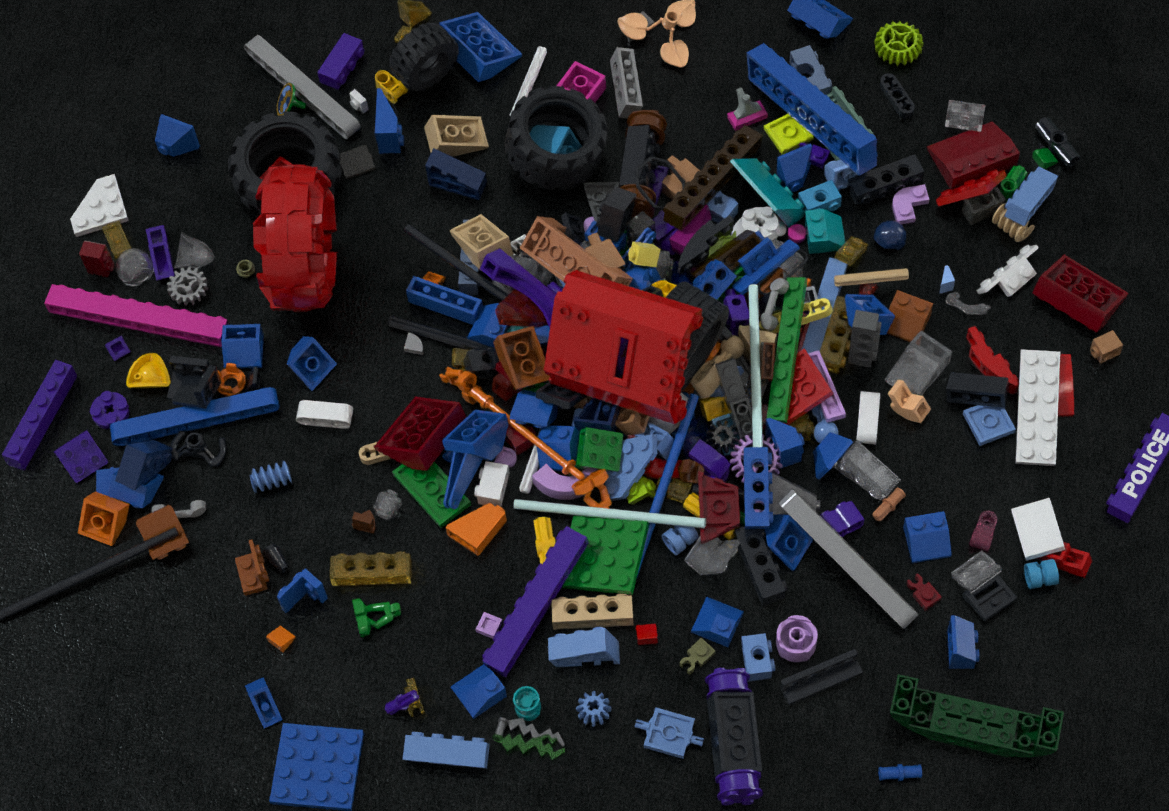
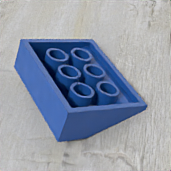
[439,12,522,82]

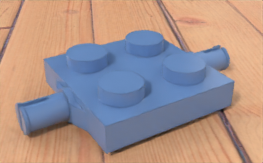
[635,708,704,759]

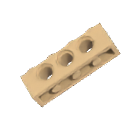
[552,594,633,630]

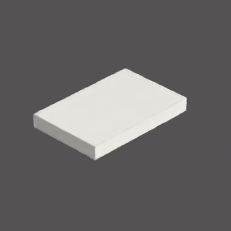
[1011,498,1065,561]

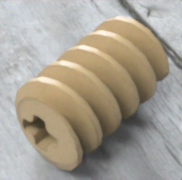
[992,203,1035,242]

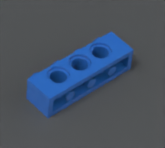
[743,447,773,529]

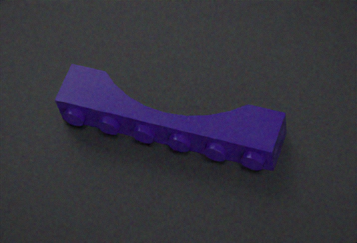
[480,248,556,327]

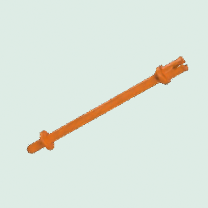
[469,386,585,480]

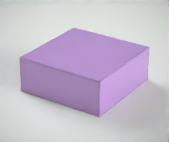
[476,612,503,639]

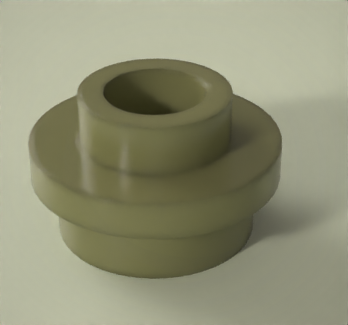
[236,260,255,278]

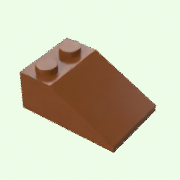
[493,326,550,390]

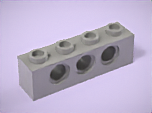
[610,47,643,118]

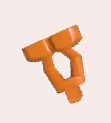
[439,367,483,404]
[571,469,612,509]

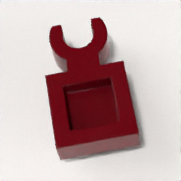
[907,574,942,611]

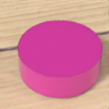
[788,224,806,243]

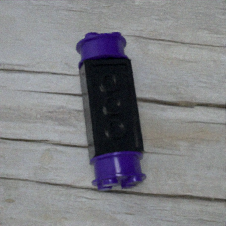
[705,668,763,805]

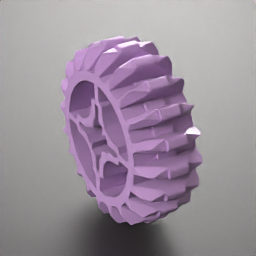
[730,434,782,486]

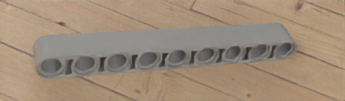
[244,35,361,139]
[779,489,919,629]

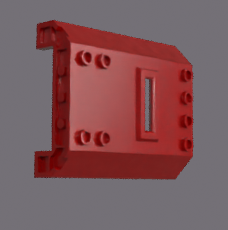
[544,270,703,424]

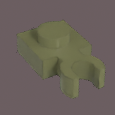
[680,638,716,674]

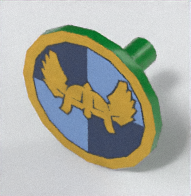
[277,83,306,116]

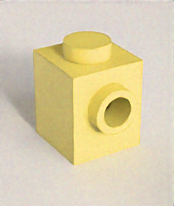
[628,242,661,267]

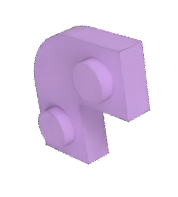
[892,184,929,224]

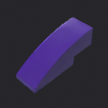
[146,225,175,281]

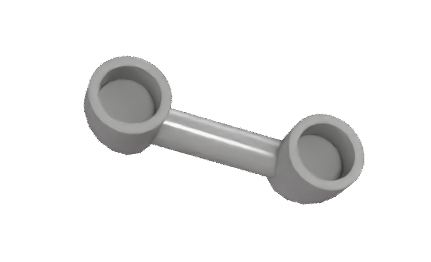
[760,278,789,331]
[152,500,206,518]

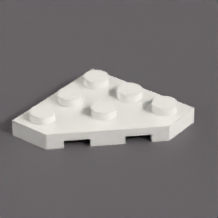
[70,174,129,237]

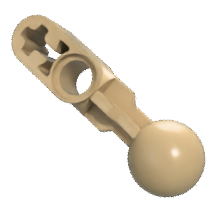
[690,335,745,399]

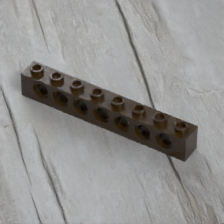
[663,125,763,231]

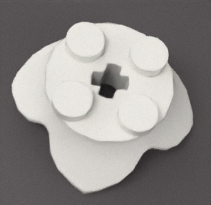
[731,206,787,246]

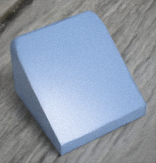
[940,265,955,293]

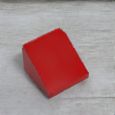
[636,624,658,645]

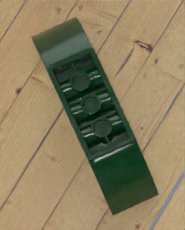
[890,674,1064,757]

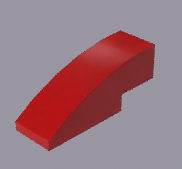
[1058,354,1074,417]
[1037,542,1092,578]

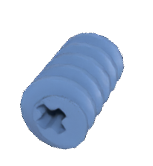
[250,461,292,493]

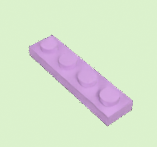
[808,350,846,423]

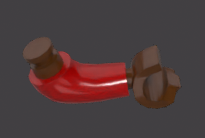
[643,457,704,484]

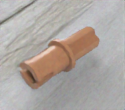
[872,487,906,522]

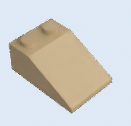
[424,115,489,157]
[450,214,513,271]

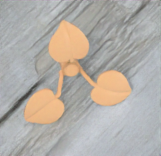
[618,0,696,68]

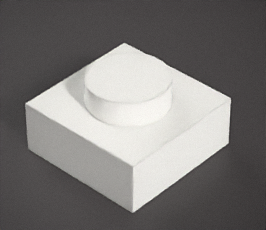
[349,89,368,114]

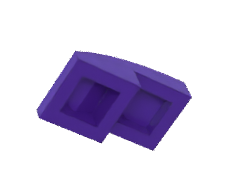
[688,439,731,479]

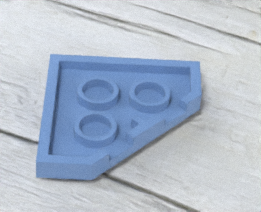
[605,434,657,501]

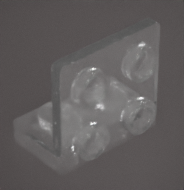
[684,537,741,575]

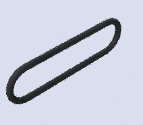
[757,249,808,295]

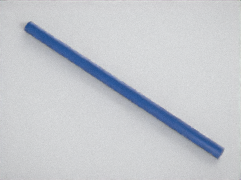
[637,393,699,577]

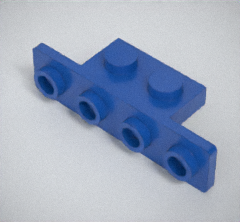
[732,238,800,295]

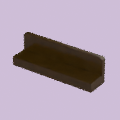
[688,229,761,290]

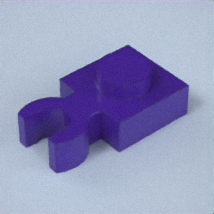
[799,142,830,169]

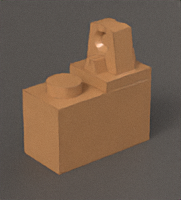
[662,156,700,200]

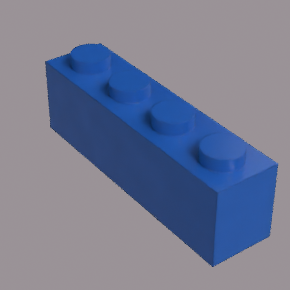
[406,276,483,325]

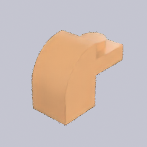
[888,380,931,423]

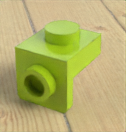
[627,476,656,505]

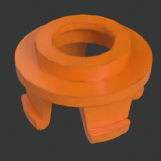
[217,363,246,396]

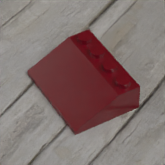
[927,122,1020,190]
[1032,255,1128,332]
[374,397,466,471]

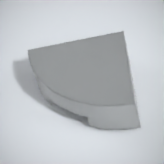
[404,332,423,355]

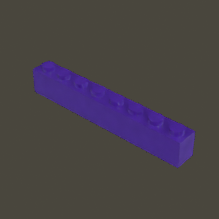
[482,526,589,678]

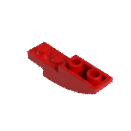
[966,326,1019,394]

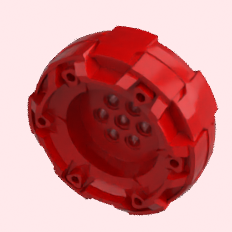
[253,164,337,312]

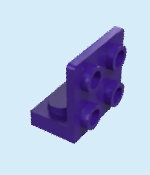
[53,431,108,483]

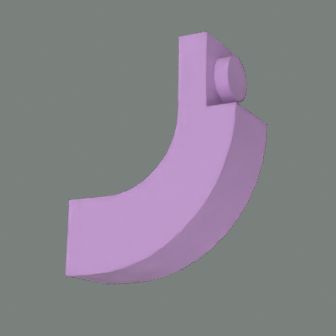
[532,464,598,500]

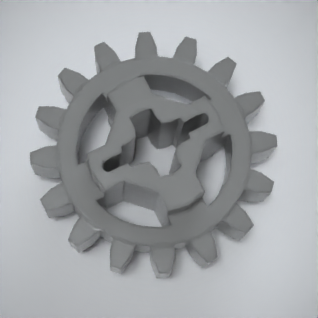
[167,267,208,306]

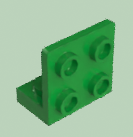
[576,427,623,472]

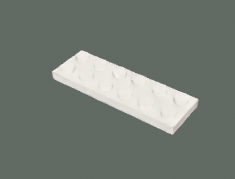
[1015,350,1060,466]

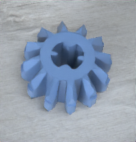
[576,691,611,727]

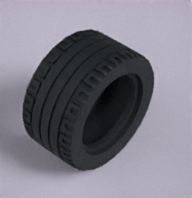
[666,282,729,392]

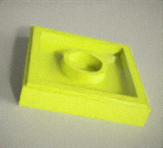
[764,114,814,155]

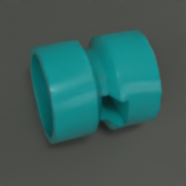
[513,686,541,721]

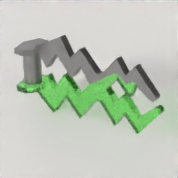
[492,717,565,760]

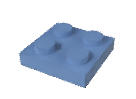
[963,405,1016,446]

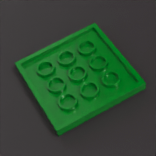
[561,515,650,595]

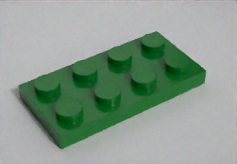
[392,462,471,528]

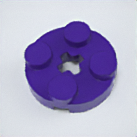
[90,391,129,429]

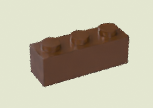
[760,342,775,379]

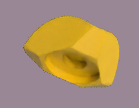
[126,353,171,388]

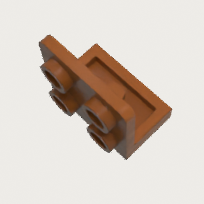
[136,505,189,560]

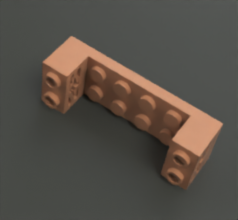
[520,216,633,286]

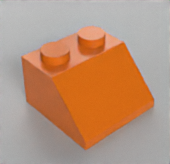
[78,491,130,546]

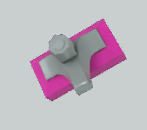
[727,87,768,131]

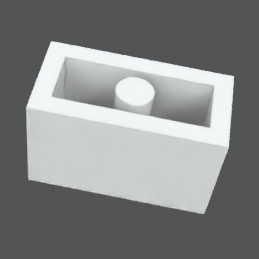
[474,461,510,507]

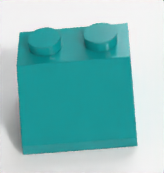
[804,209,846,254]

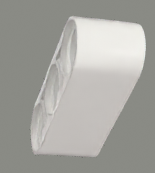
[856,391,880,445]
[296,400,353,428]

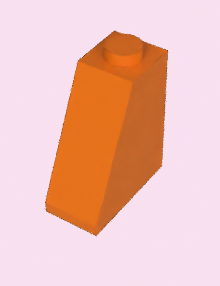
[445,503,507,556]

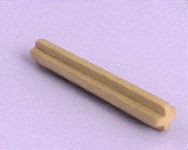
[834,268,909,287]

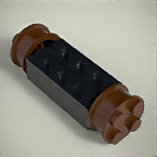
[619,110,667,222]

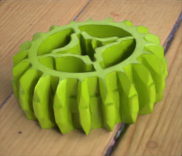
[874,21,923,66]

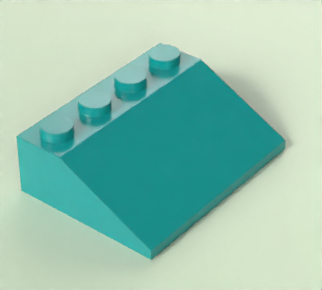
[730,158,805,228]

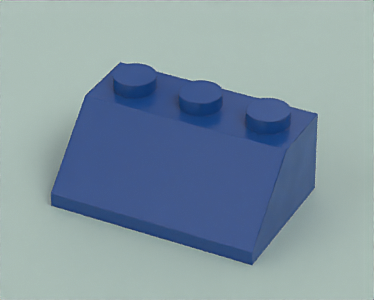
[787,0,853,39]

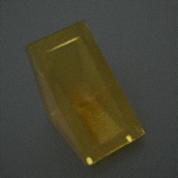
[397,0,432,28]

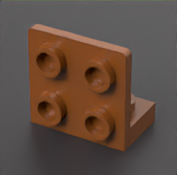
[235,540,269,596]

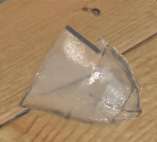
[174,232,215,269]

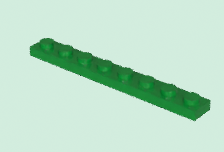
[766,277,807,423]

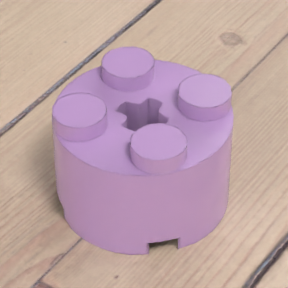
[776,615,818,662]

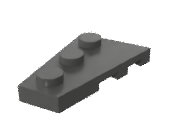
[583,182,620,222]

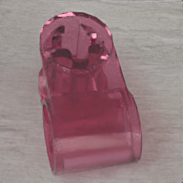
[969,511,997,552]

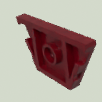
[698,471,740,544]

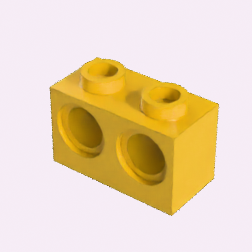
[698,396,729,421]

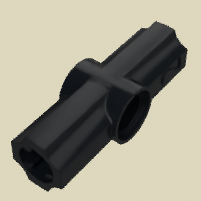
[1035,117,1081,167]

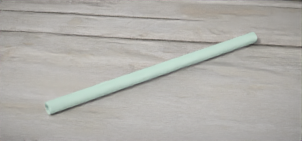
[748,284,763,467]
[514,499,706,528]

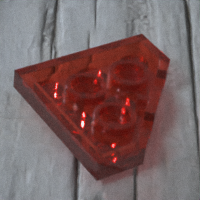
[495,289,548,327]

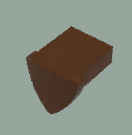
[352,510,375,534]

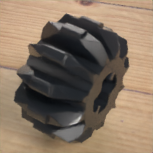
[706,420,739,453]

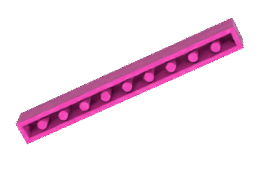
[44,284,229,347]

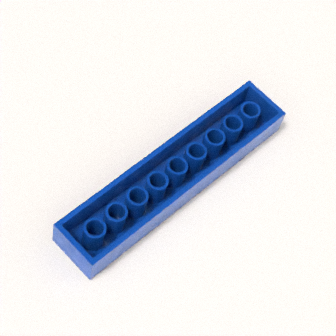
[747,43,877,176]

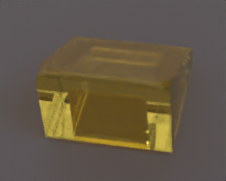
[452,348,470,371]

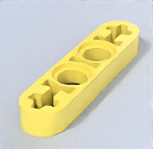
[759,298,833,334]

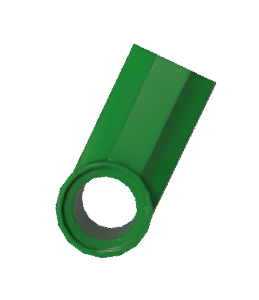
[998,165,1028,202]

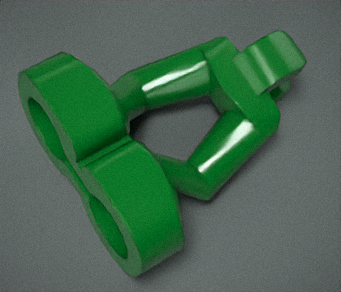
[352,598,401,637]

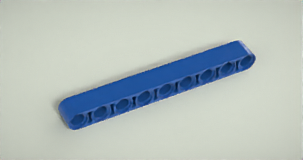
[110,387,279,446]

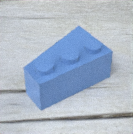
[548,627,620,667]

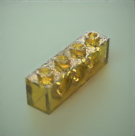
[820,296,852,374]
[330,552,412,586]

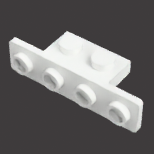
[977,245,1038,297]

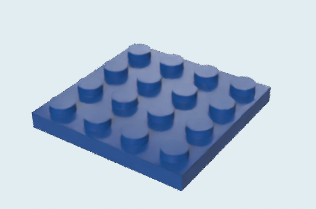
[269,723,364,811]

